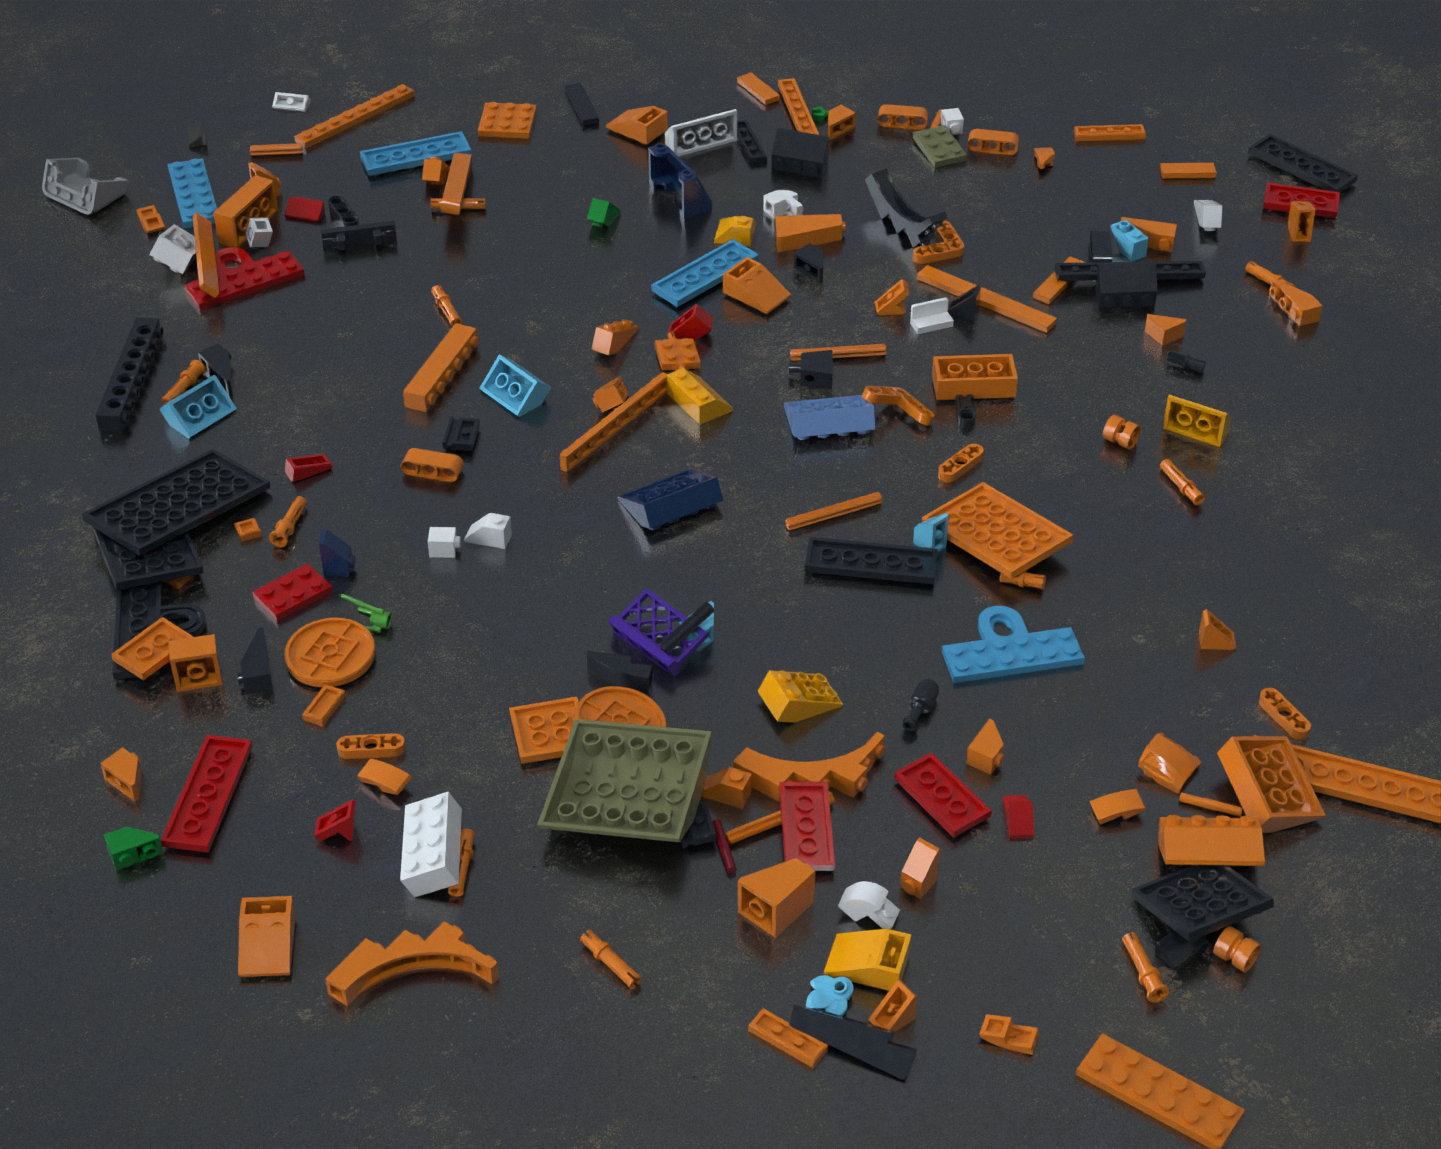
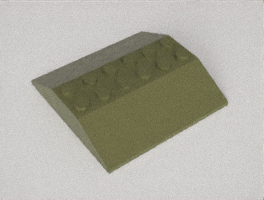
[537,719,712,842]

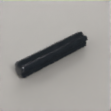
[659,602,715,653]

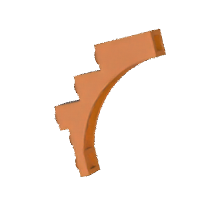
[733,732,886,802]
[325,921,499,1006]

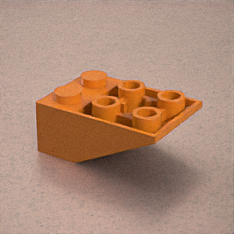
[606,106,668,145]
[723,257,791,314]
[238,896,296,977]

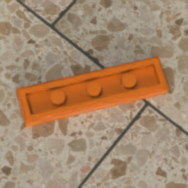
[1074,124,1146,141]
[1033,256,1086,305]

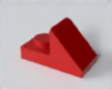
[1002,795,1034,839]
[314,799,356,841]

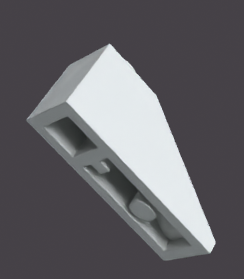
[1194,200,1222,231]

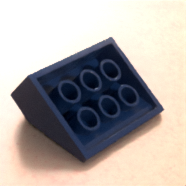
[617,469,723,530]

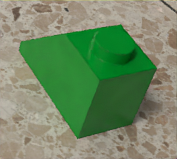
[587,198,621,228]

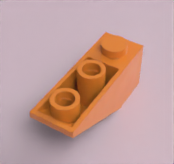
[1269,278,1322,326]
[592,319,639,355]

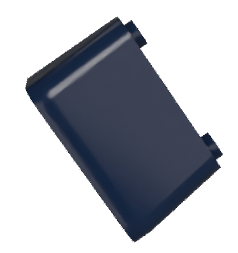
[648,143,712,219]

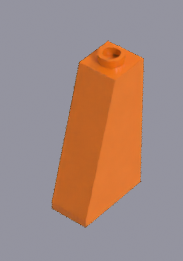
[775,214,846,252]

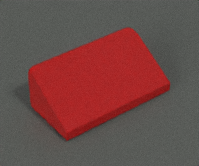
[284,196,325,222]

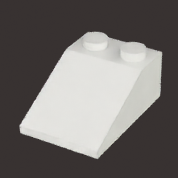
[149,224,197,274]

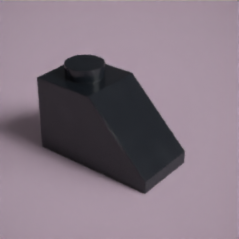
[794,243,823,283]

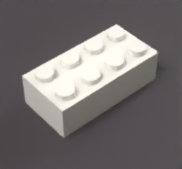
[400,792,462,898]

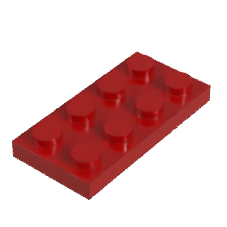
[1263,182,1340,218]
[894,752,992,838]
[779,782,835,871]

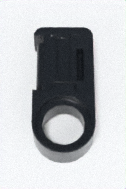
[955,395,976,428]

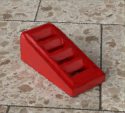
[285,454,332,482]

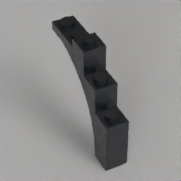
[865,168,948,248]

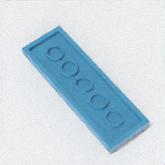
[360,131,472,176]
[167,158,217,228]
[651,239,759,307]

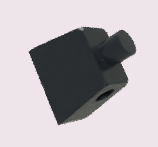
[789,350,833,389]

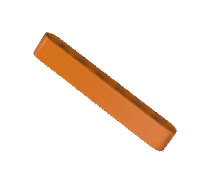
[441,152,472,215]

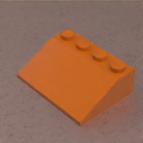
[1217,736,1326,833]

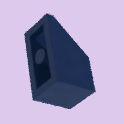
[319,529,356,577]

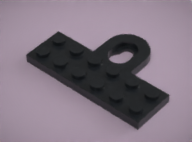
[112,581,206,679]

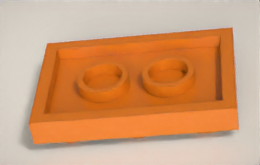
[111,617,193,680]

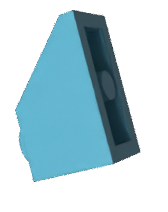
[913,513,949,552]

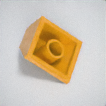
[714,216,756,247]

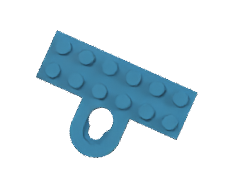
[942,606,1085,683]

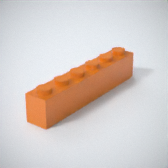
[403,323,479,412]

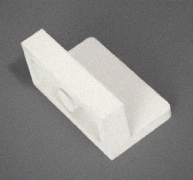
[910,297,954,334]

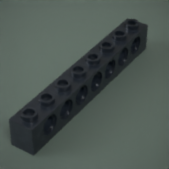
[95,317,164,432]

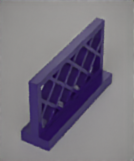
[608,588,709,677]

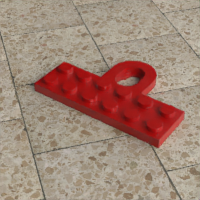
[184,247,305,310]

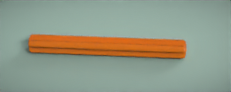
[790,344,887,361]
[785,492,882,531]
[725,791,835,844]

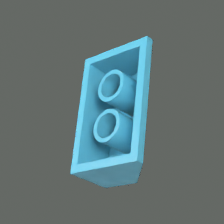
[479,355,551,417]
[159,375,237,438]

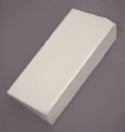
[272,92,311,112]

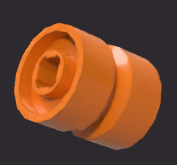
[1103,414,1141,450]
[1213,926,1262,973]

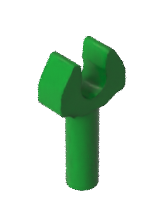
[812,106,829,122]

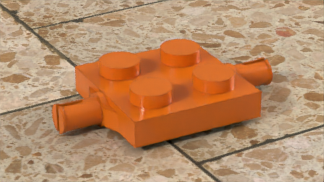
[654,332,701,371]

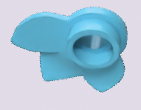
[806,975,854,1016]

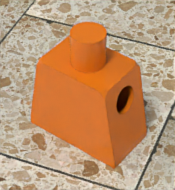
[1288,201,1315,242]

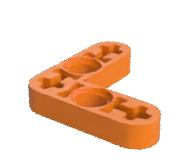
[913,220,964,264]
[862,386,935,425]

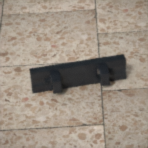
[321,221,397,250]

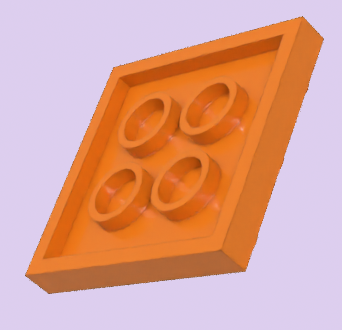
[477,102,537,139]
[509,697,579,764]

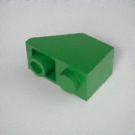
[104,826,164,871]

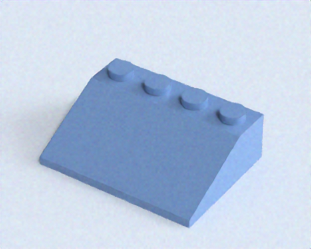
[784,395,875,440]

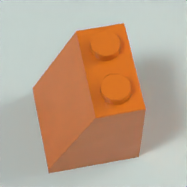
[738,858,815,938]

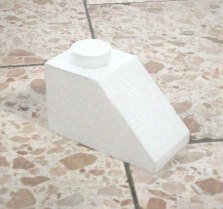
[464,513,512,549]

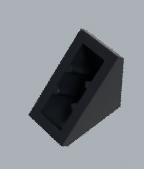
[948,285,981,320]

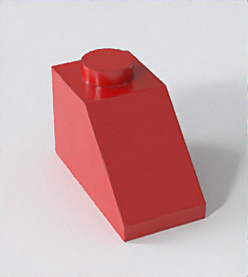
[668,304,713,340]

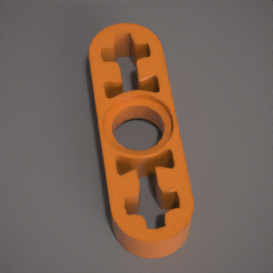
[938,444,984,483]
[1259,688,1311,740]
[336,733,406,759]

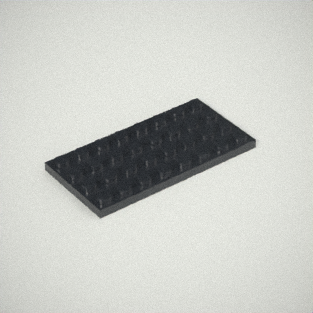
[82,449,270,556]

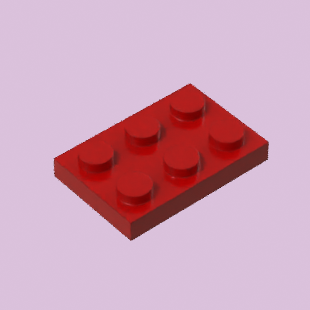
[252,563,332,621]

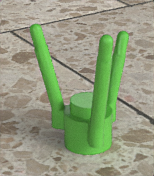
[341,594,392,633]

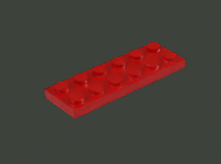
[160,735,253,853]

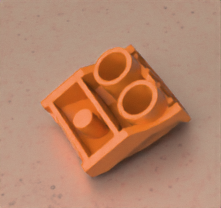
[1138,733,1202,794]

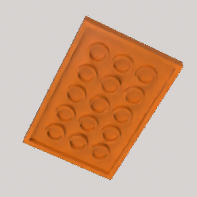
[922,482,1073,579]

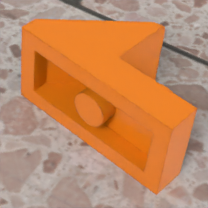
[875,279,910,315]

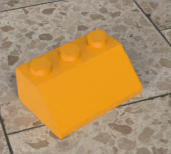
[667,368,733,425]
[1163,395,1231,447]

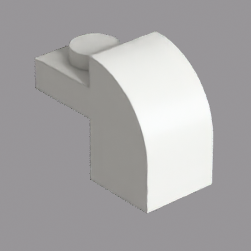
[763,190,803,219]
[838,881,900,929]

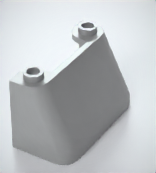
[42,158,129,215]

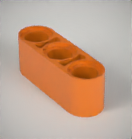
[877,105,929,130]
[967,129,1020,155]
[401,448,464,482]

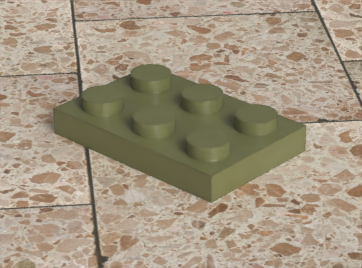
[913,125,967,168]

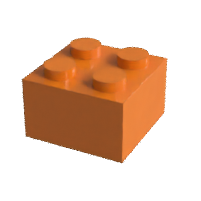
[168,634,223,692]

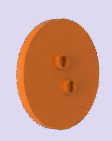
[284,618,376,687]
[573,686,666,727]

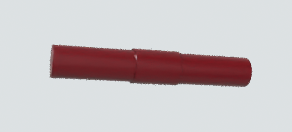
[713,819,737,873]

